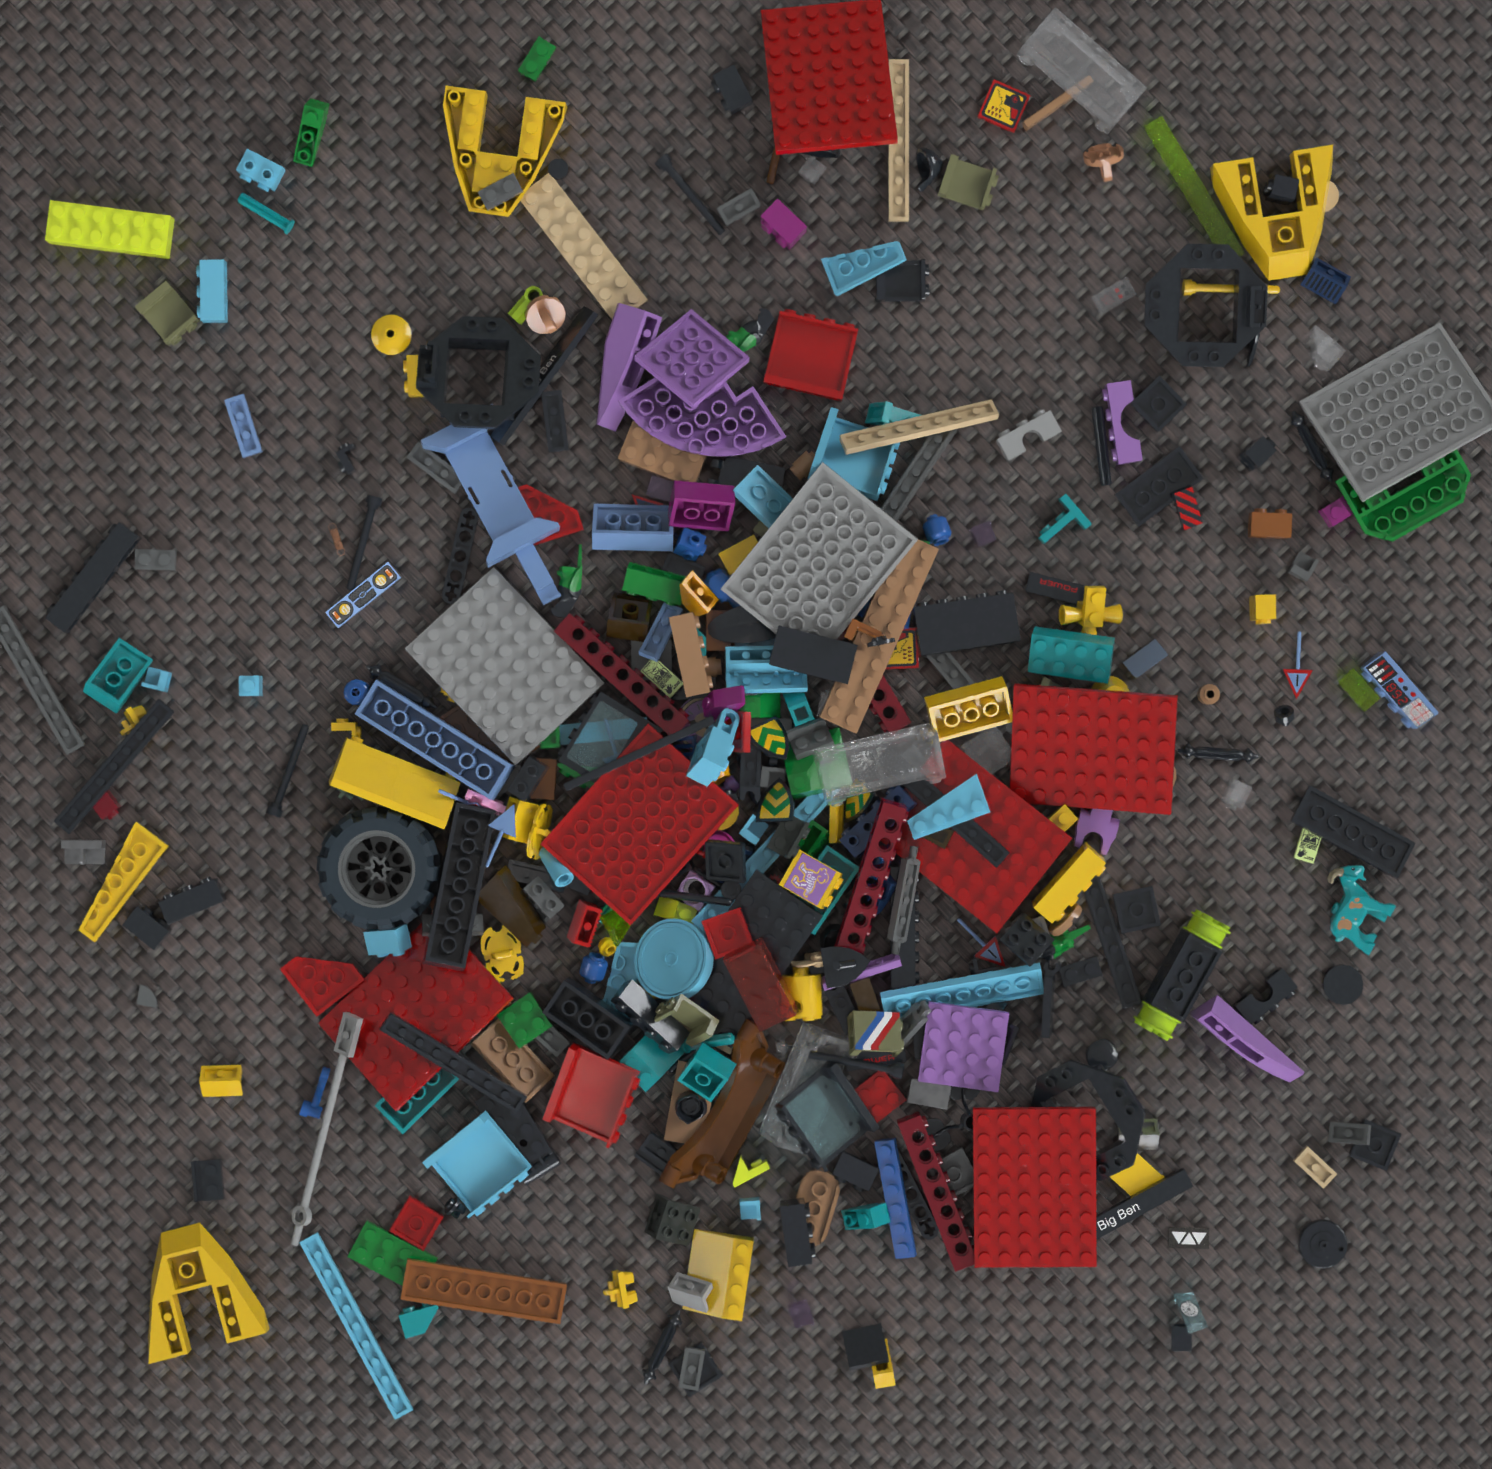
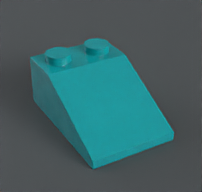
[83,638,153,714]
[618,1035,685,1092]

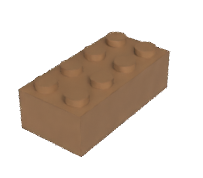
[618,421,707,482]
[669,612,713,697]

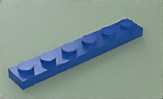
[874,1138,917,1259]

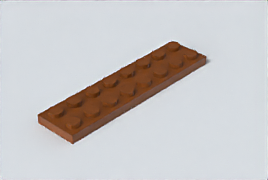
[400,1258,567,1324]

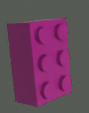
[668,480,735,531]

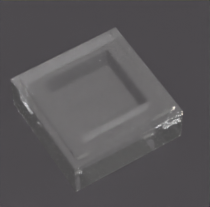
[799,156,827,185]

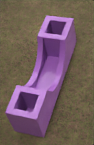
[1102,380,1143,465]

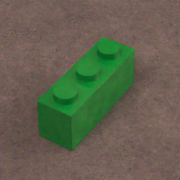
[622,562,686,606]

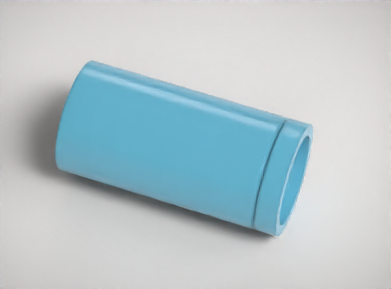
[539,847,574,887]

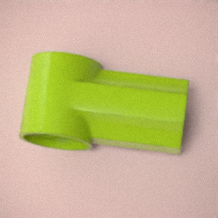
[508,286,543,325]

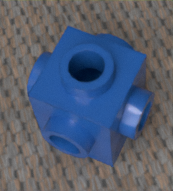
[673,527,707,561]

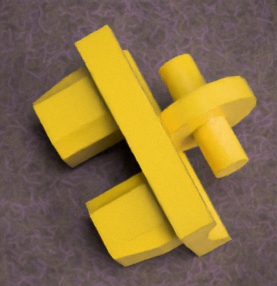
[120,705,146,736]
[603,1270,638,1309]

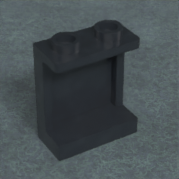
[876,259,929,302]

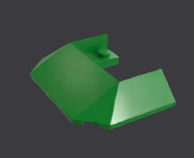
[1335,449,1471,542]

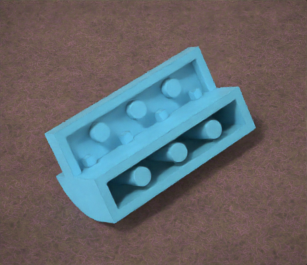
[725,646,808,694]

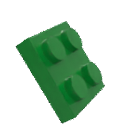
[497,992,553,1049]

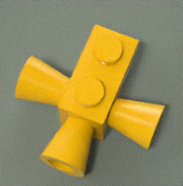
[1059,586,1123,635]

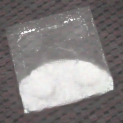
[961,726,1011,774]

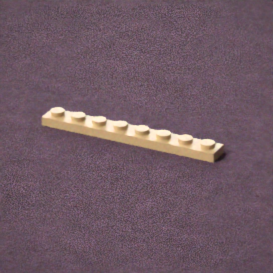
[888,59,909,222]
[839,399,999,455]

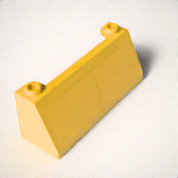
[328,735,461,829]

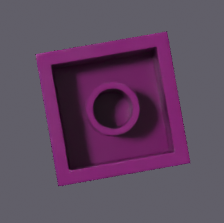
[760,198,807,250]

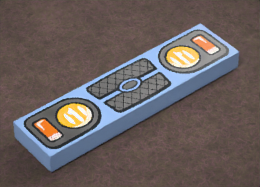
[325,562,401,628]

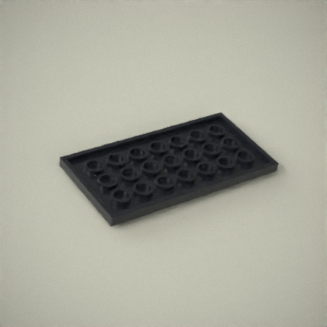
[665,869,823,1048]

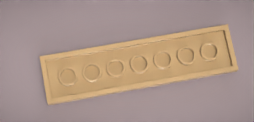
[520,173,648,319]

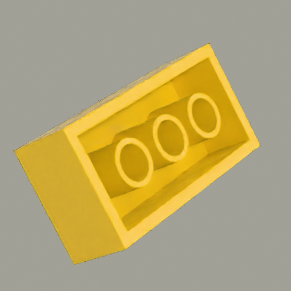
[924,676,1013,742]
[1032,842,1106,923]

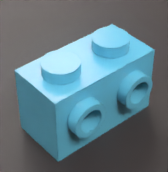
[236,149,286,192]
[363,924,412,957]

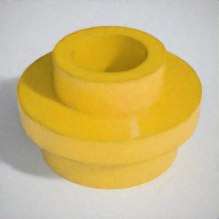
[598,937,618,957]

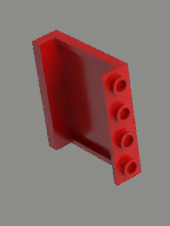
[763,309,858,402]
[542,1043,641,1148]

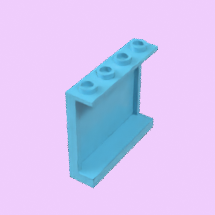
[808,407,900,501]
[422,1110,532,1219]

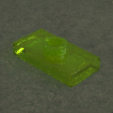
[1337,668,1380,712]

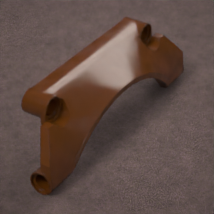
[658,1019,785,1188]

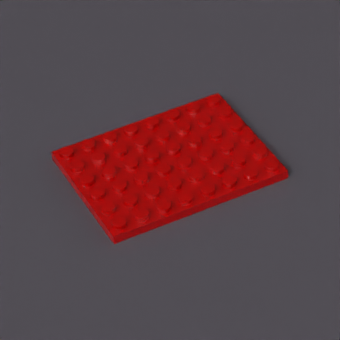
[761,0,898,155]
[1010,684,1178,815]
[540,723,739,926]
[880,740,1073,933]
[318,913,514,1111]
[973,1107,1097,1268]

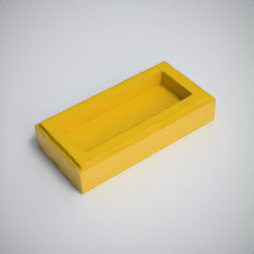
[829,802,844,843]

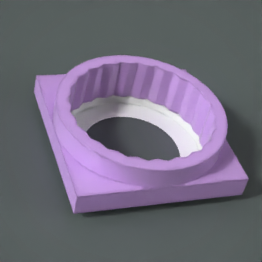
[678,869,716,912]

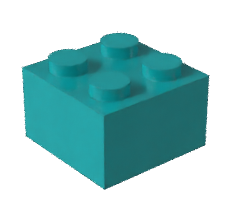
[677,1042,736,1102]

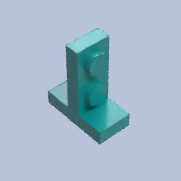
[865,401,922,425]
[1038,494,1092,544]

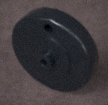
[1298,1219,1347,1269]

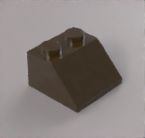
[606,592,653,642]

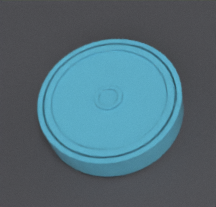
[634,919,714,1000]

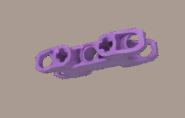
[1073,808,1120,855]

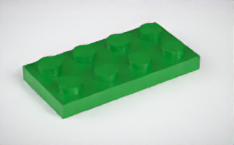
[348,1220,438,1286]

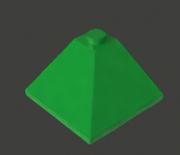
[784,727,853,800]

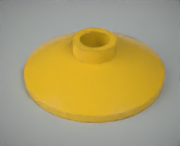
[371,315,412,355]

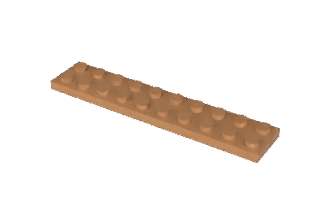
[819,539,939,734]

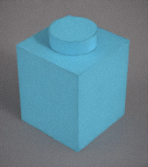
[239,675,263,696]

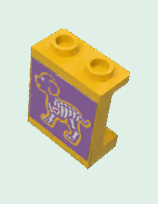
[779,850,844,909]

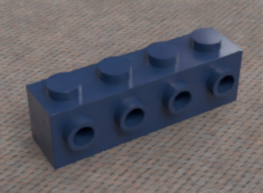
[839,785,917,859]

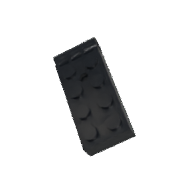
[475,1095,561,1185]

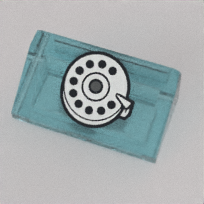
[1173,1292,1208,1334]

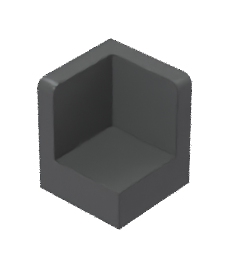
[1287,551,1320,582]
[760,766,786,787]

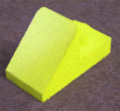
[654,897,697,924]
[733,1155,770,1188]

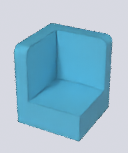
[141,667,172,692]
[739,814,768,845]
[739,1197,761,1221]

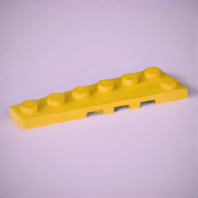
[79,822,169,942]

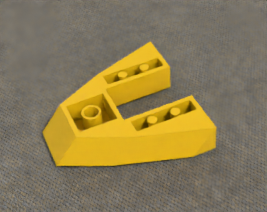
[443,86,567,217]
[1210,145,1333,281]
[148,1222,270,1364]

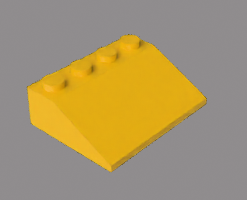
[682,1229,754,1321]

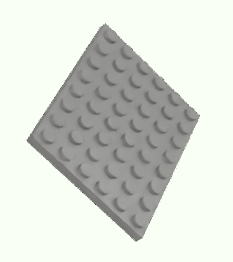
[1299,323,1492,502]
[721,462,918,640]
[405,567,604,766]

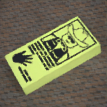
[641,660,683,698]
[1293,828,1321,864]

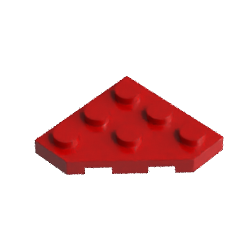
[518,484,584,546]
[280,956,365,1017]

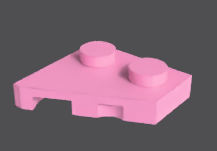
[465,789,506,816]

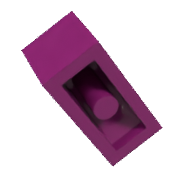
[1318,496,1353,528]
[702,685,745,722]

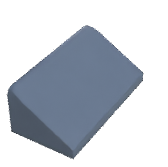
[1123,639,1168,679]

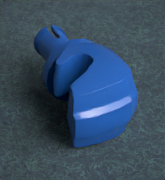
[704,568,741,608]

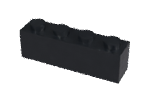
[611,979,690,1054]

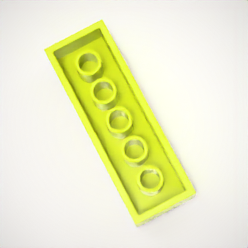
[45,200,175,259]

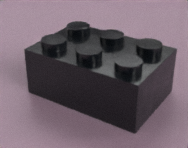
[780,1198,816,1267]

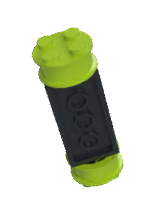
[1133,909,1231,1041]

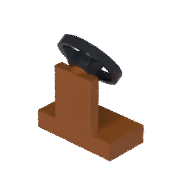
[844,619,895,647]

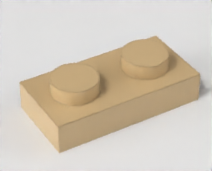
[1293,1145,1337,1189]

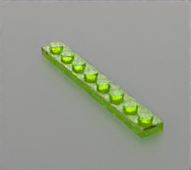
[1144,116,1245,257]

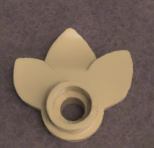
[791,951,823,967]

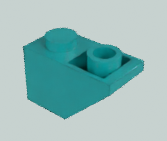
[782,692,814,727]
[841,1202,890,1230]
[399,1303,439,1339]

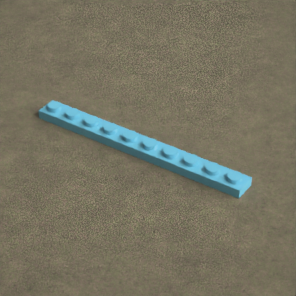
[691,788,842,932]
[299,1232,413,1420]

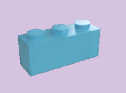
[196,259,228,323]

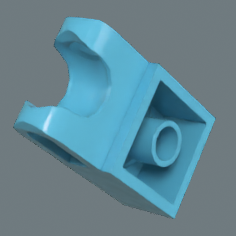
[686,708,740,786]

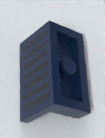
[1301,257,1351,304]

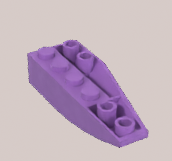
[597,303,662,431]
[1190,995,1304,1082]

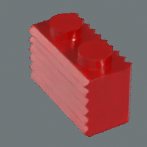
[567,900,603,947]

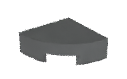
[137,984,158,1008]

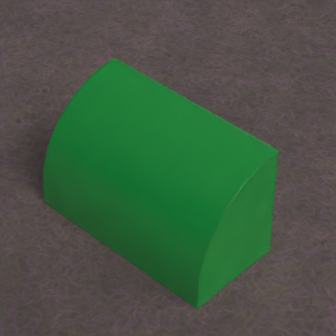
[798,820,829,859]

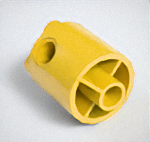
[781,967,823,1021]

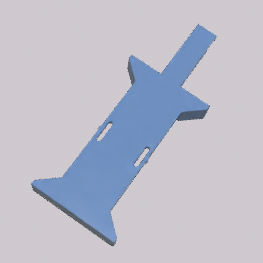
[421,403,561,605]

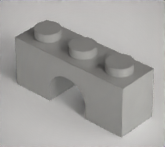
[996,409,1062,462]

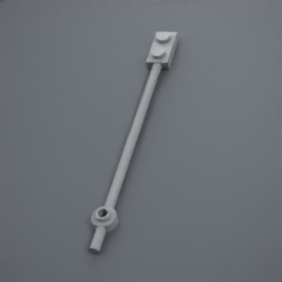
[291,1012,363,1246]

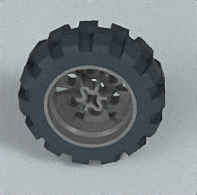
[316,806,442,931]

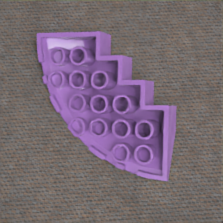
[618,378,786,456]

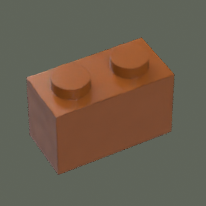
[1248,508,1292,539]

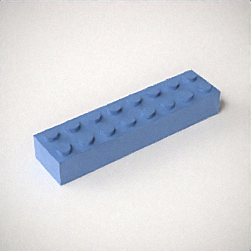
[355,680,515,800]

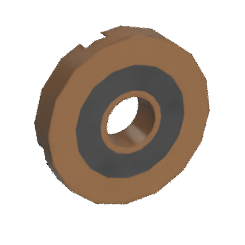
[1048,903,1082,936]

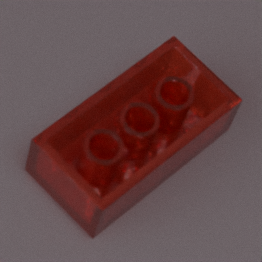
[723,937,798,1032]

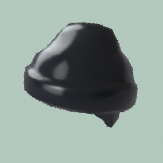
[916,147,944,192]

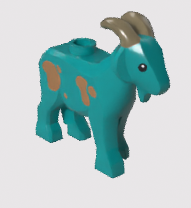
[1327,865,1396,955]

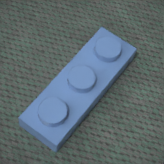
[224,394,263,458]
[639,602,683,662]

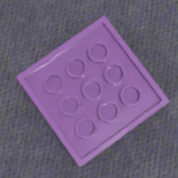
[635,309,750,409]
[918,1001,1009,1092]

